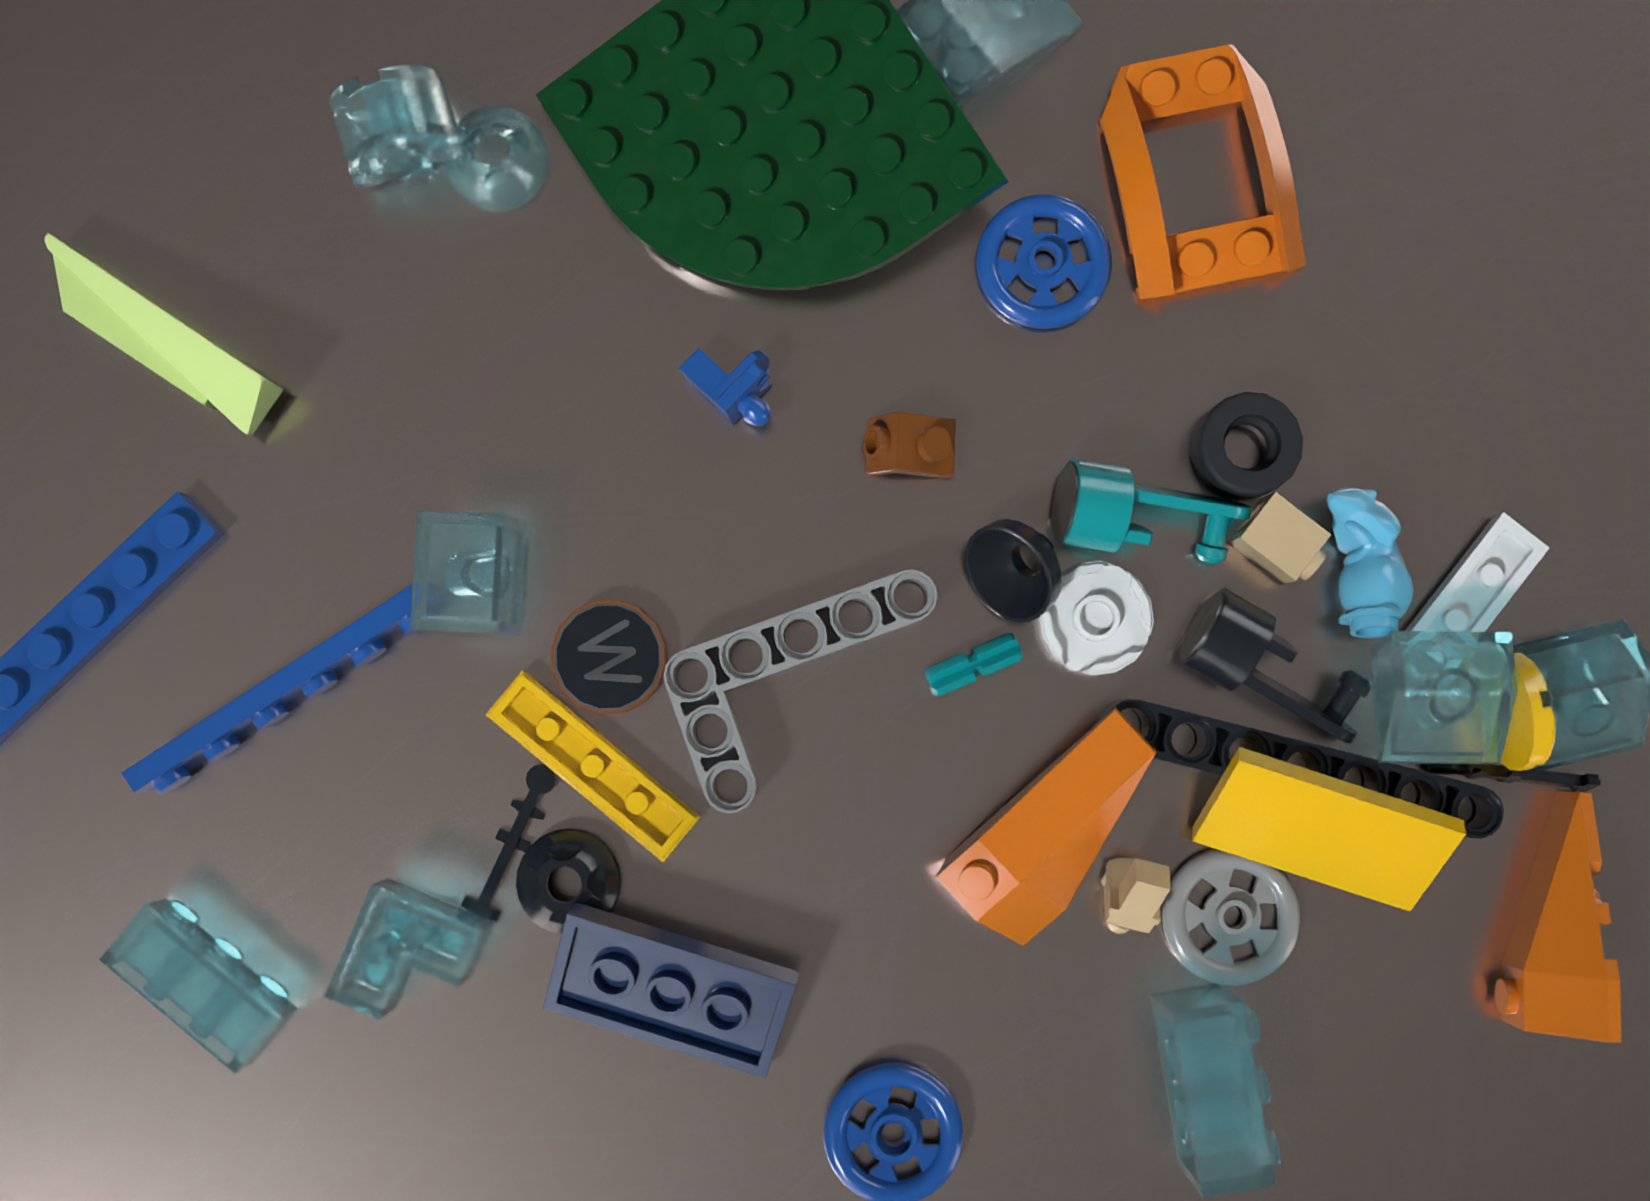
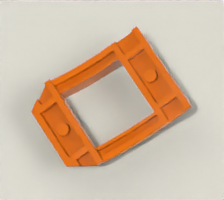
[1099,44,1306,299]

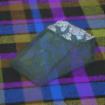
[896,0,1083,118]

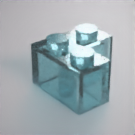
[324,878,495,1020]

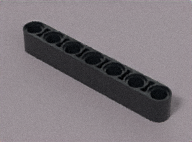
[1098,699,1504,839]

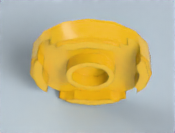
[1479,653,1556,771]

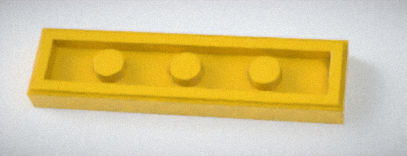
[485,670,701,862]

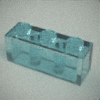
[99,898,298,1074]

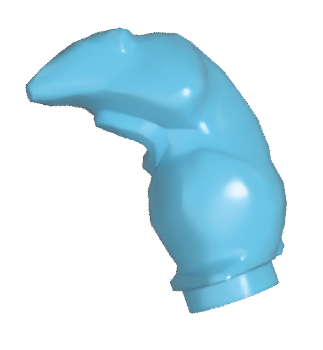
[1327,487,1414,638]

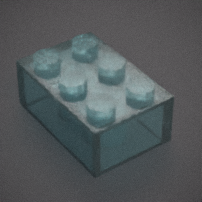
[1150,983,1281,1198]

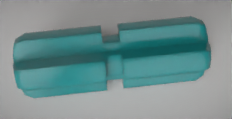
[925,633,1023,696]

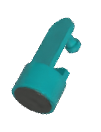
[1051,458,1252,564]

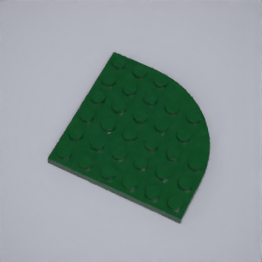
[536,0,1009,290]

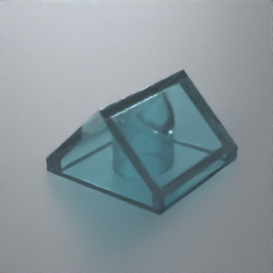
[410,511,527,636]

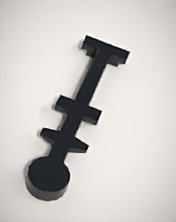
[1427,757,1601,792]
[461,764,557,923]

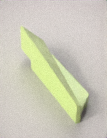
[44,233,284,436]

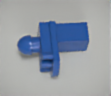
[679,348,772,426]

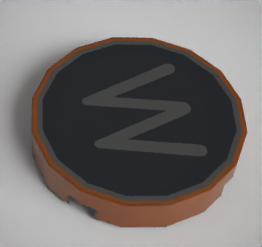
[551,600,666,714]

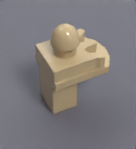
[1101,857,1171,934]

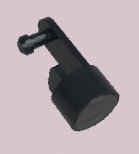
[1179,588,1371,744]

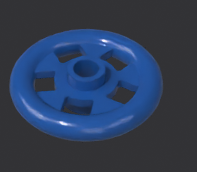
[976,194,1112,329]
[823,1063,963,1201]

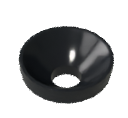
[964,519,1062,622]
[516,828,622,934]

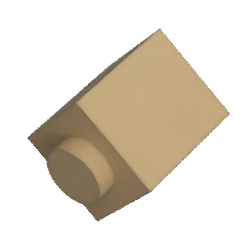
[1227,492,1331,585]

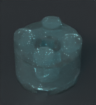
[329,65,463,188]

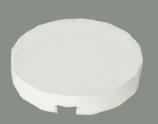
[1037,561,1154,676]

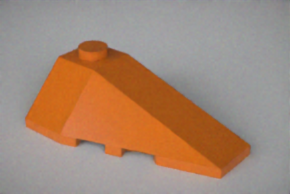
[936,707,1156,946]
[1495,790,1621,1042]

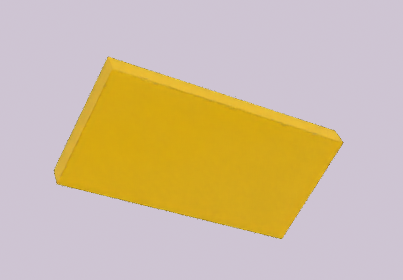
[1192,747,1466,912]

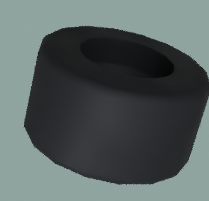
[1190,392,1303,500]

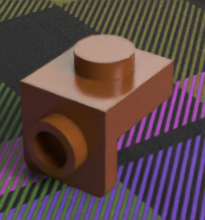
[863,412,956,478]

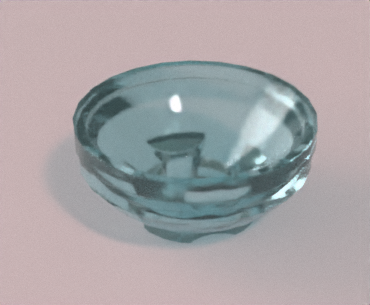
[444,106,549,211]

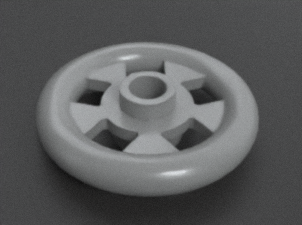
[1162,848,1301,986]

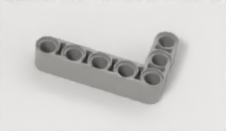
[663,569,937,813]

